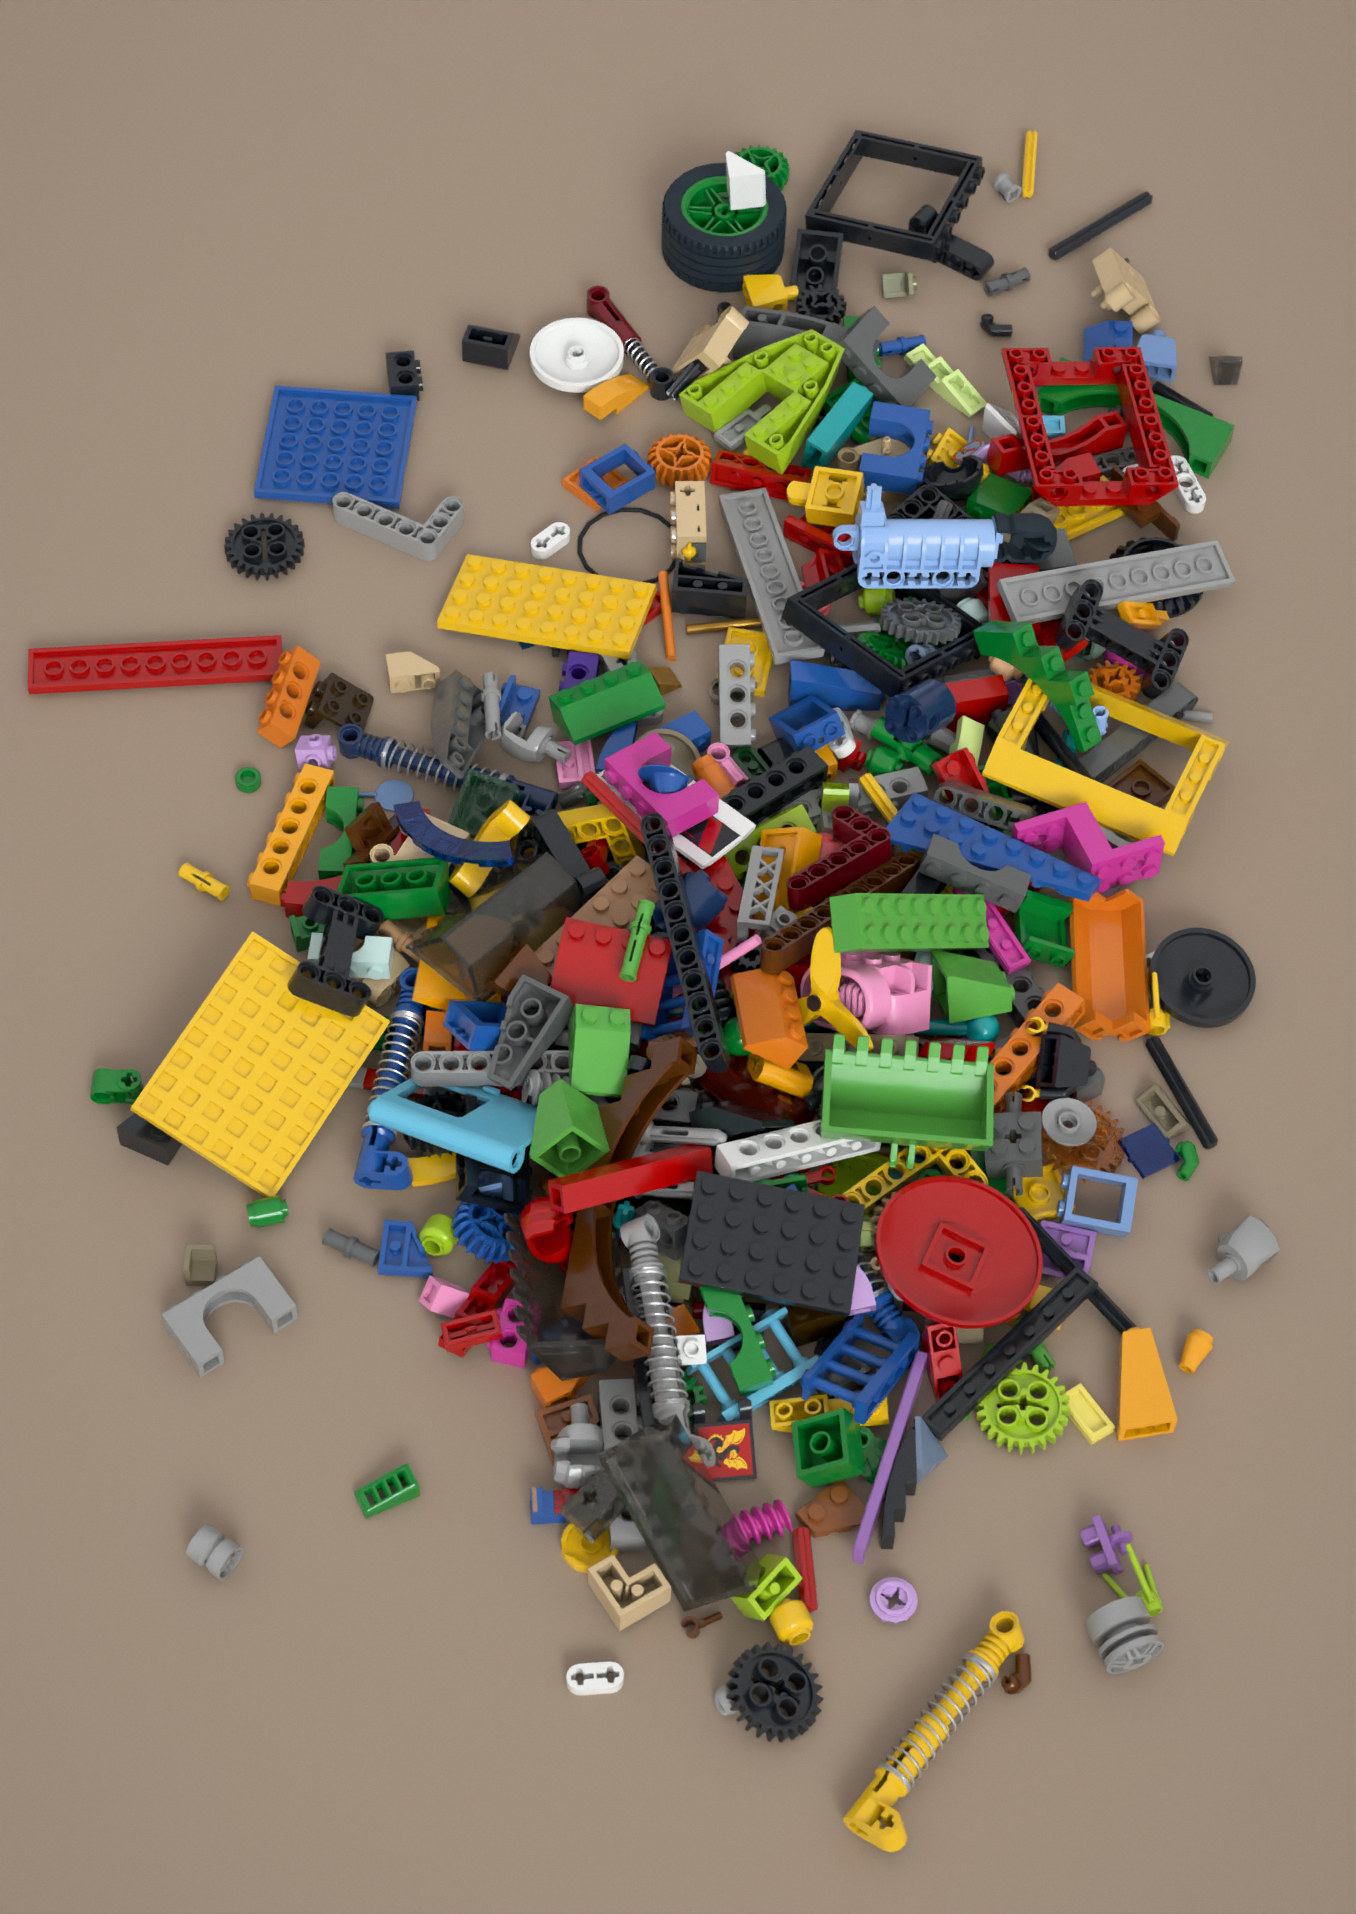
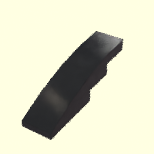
[881,1429,917,1549]

